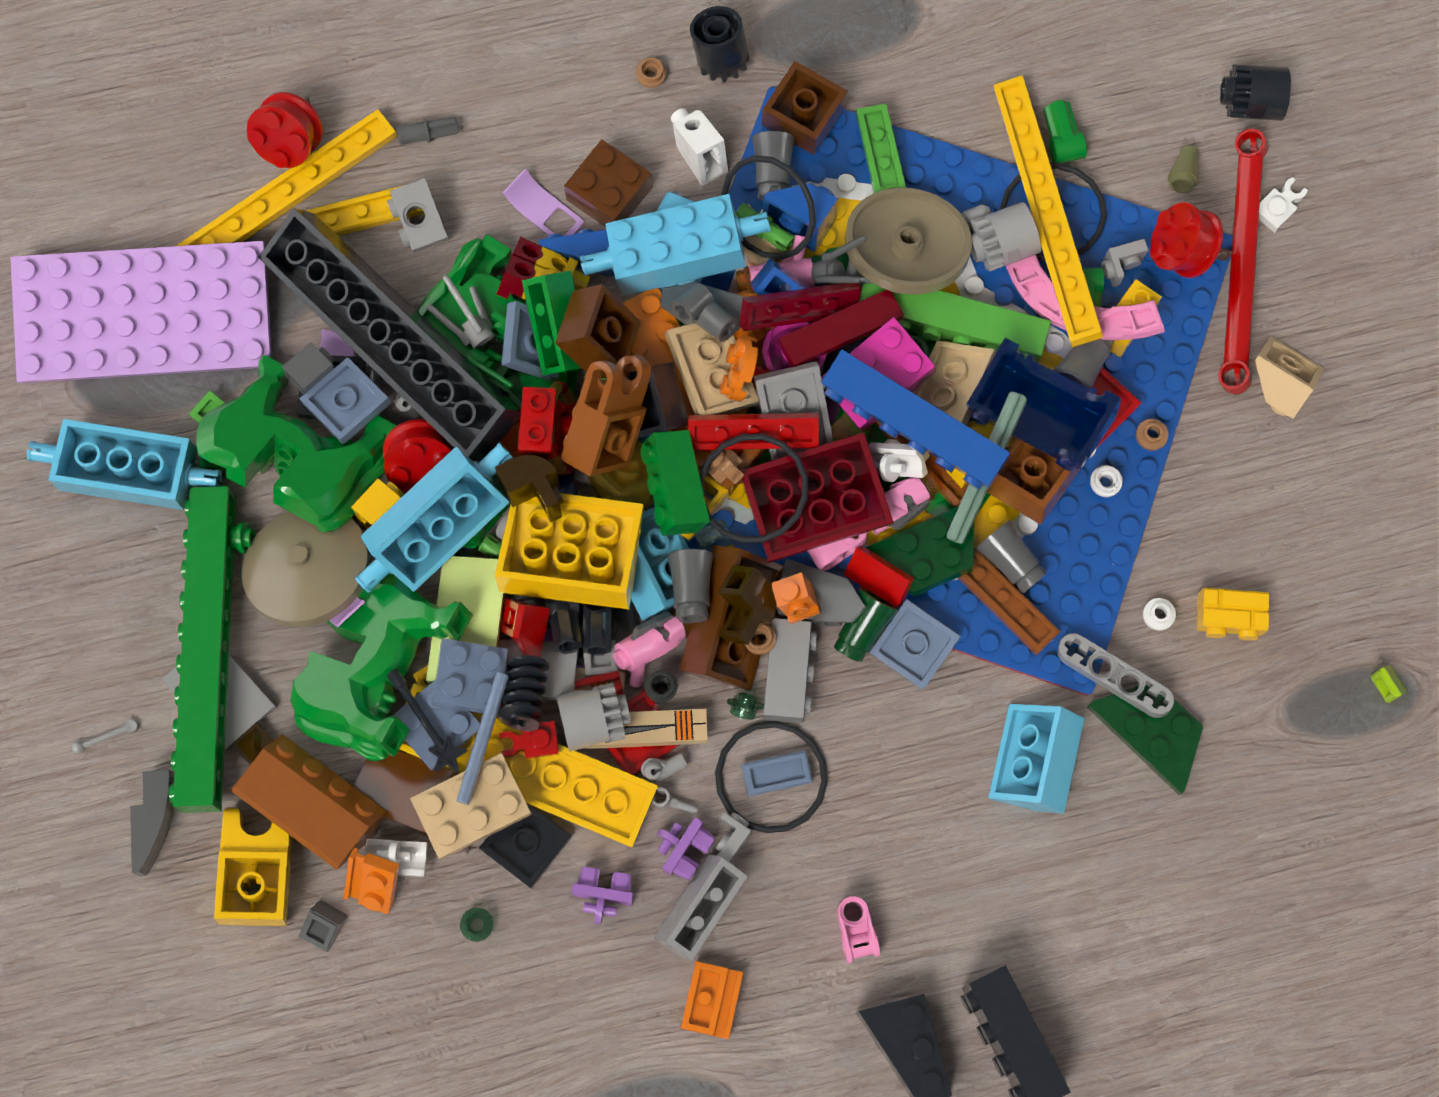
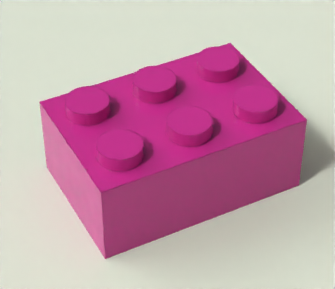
[821,317,936,433]

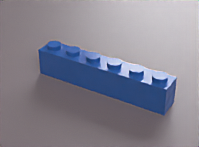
[821,350,1010,490]

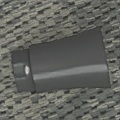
[752,131,795,201]
[1050,339,1114,399]
[975,519,1047,593]
[668,549,713,623]

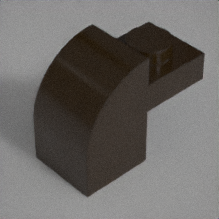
[495,455,564,522]
[718,565,776,645]

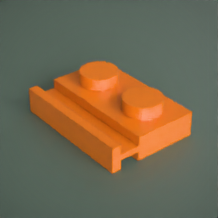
[343,848,400,915]
[681,961,743,1040]

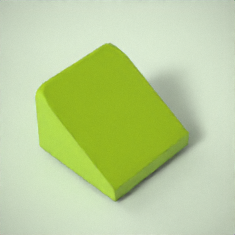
[1371,665,1407,703]

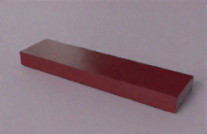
[739,283,861,331]
[777,290,904,367]

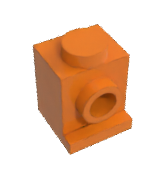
[771,572,821,624]

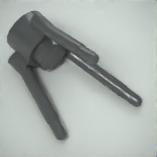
[811,235,873,286]

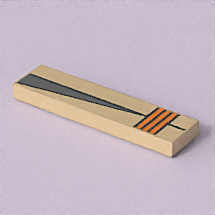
[583,709,708,749]

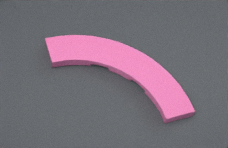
[1006,255,1165,340]

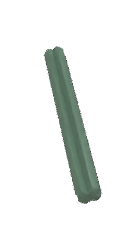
[947,392,1027,544]

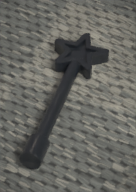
[386,668,467,773]

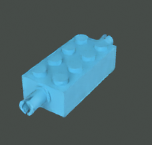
[580,194,771,296]
[27,419,222,510]
[355,443,513,593]

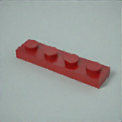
[688,413,819,450]

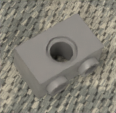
[387,178,448,253]

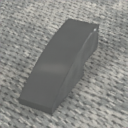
[130,769,175,876]

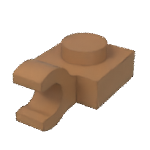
[701,450,744,484]

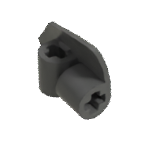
[661,282,744,342]
[777,560,866,627]

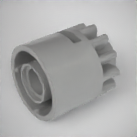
[970,202,1041,272]
[557,683,631,752]

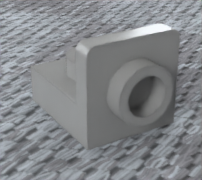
[1101,239,1148,287]
[716,812,751,864]

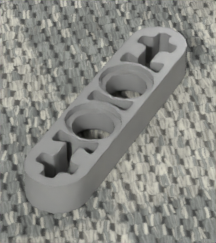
[1057,634,1174,718]

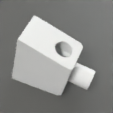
[671,108,728,186]

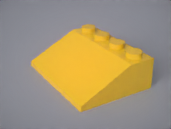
[495,493,644,610]

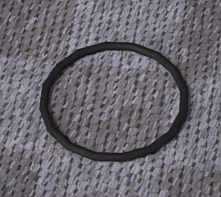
[721,155,816,260]
[1000,163,1107,261]
[699,434,808,543]
[715,721,828,833]

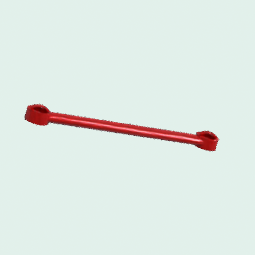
[1218,128,1268,395]

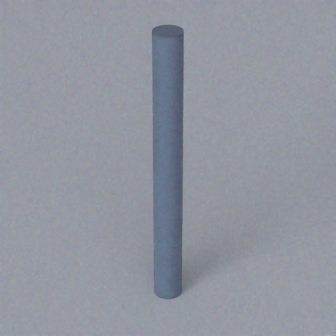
[456,672,509,805]

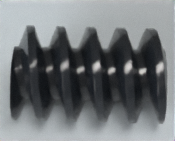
[498,655,550,731]

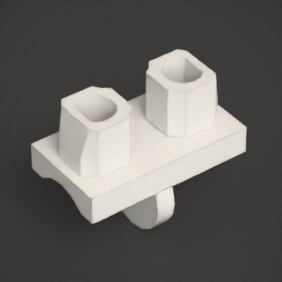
[868,439,929,482]
[366,839,428,877]

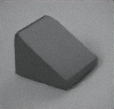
[299,901,348,952]

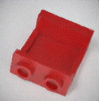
[518,387,556,461]

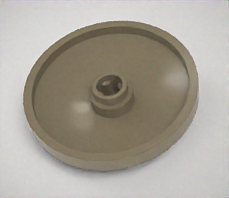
[845,188,972,295]
[242,511,371,627]

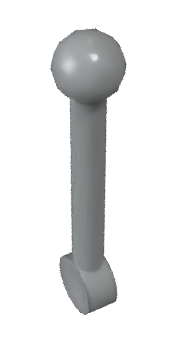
[71,720,139,754]

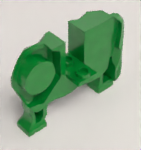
[417,234,580,409]
[196,355,397,533]
[290,574,473,762]

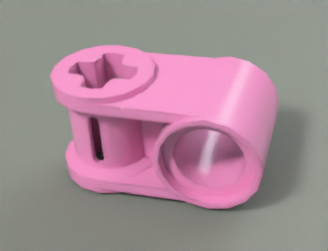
[808,532,867,571]
[836,896,880,964]

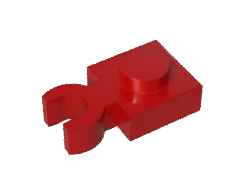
[499,721,559,759]

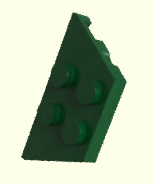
[865,506,974,597]
[1087,685,1203,795]

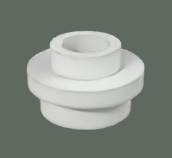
[1090,465,1123,497]
[1143,598,1176,631]

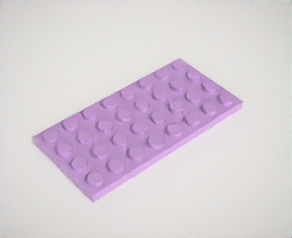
[10,241,272,383]

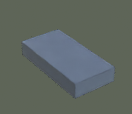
[741,750,813,797]

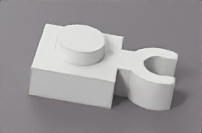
[1259,177,1308,233]

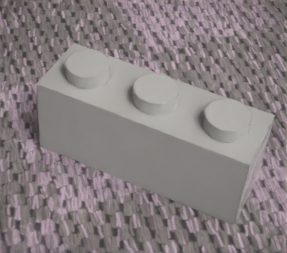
[763,618,817,724]
[653,855,748,961]

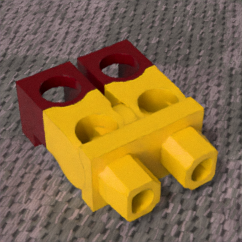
[496,236,590,299]

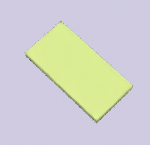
[426,556,505,684]

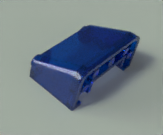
[966,337,1121,472]

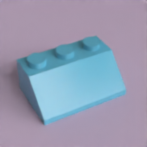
[631,508,689,621]
[988,704,1085,814]

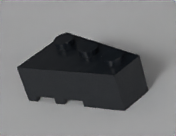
[856,994,952,1097]

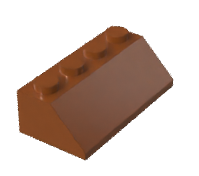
[231,734,387,870]

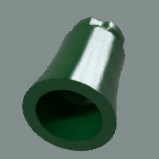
[834,587,899,662]

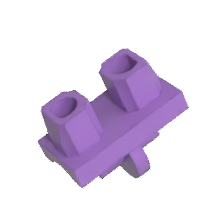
[657,817,716,881]
[571,867,634,925]

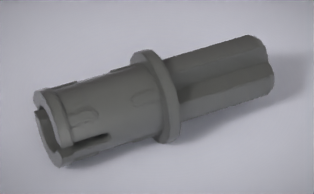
[396,117,459,145]

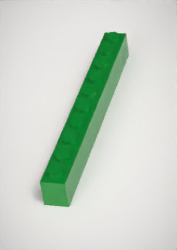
[169,486,237,813]

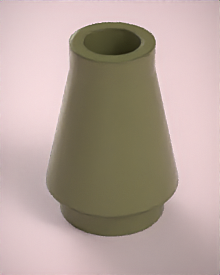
[1167,145,1199,193]

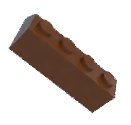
[679,545,784,691]

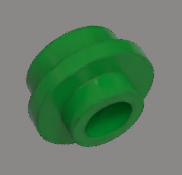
[229,521,256,554]

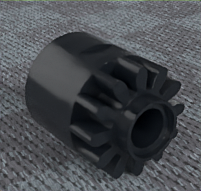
[690,6,750,82]
[1220,64,1291,121]

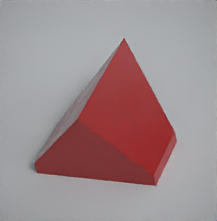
[500,598,550,657]

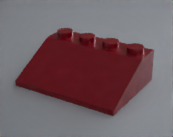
[741,432,894,563]

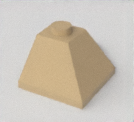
[1255,335,1324,419]

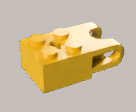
[214,807,293,926]

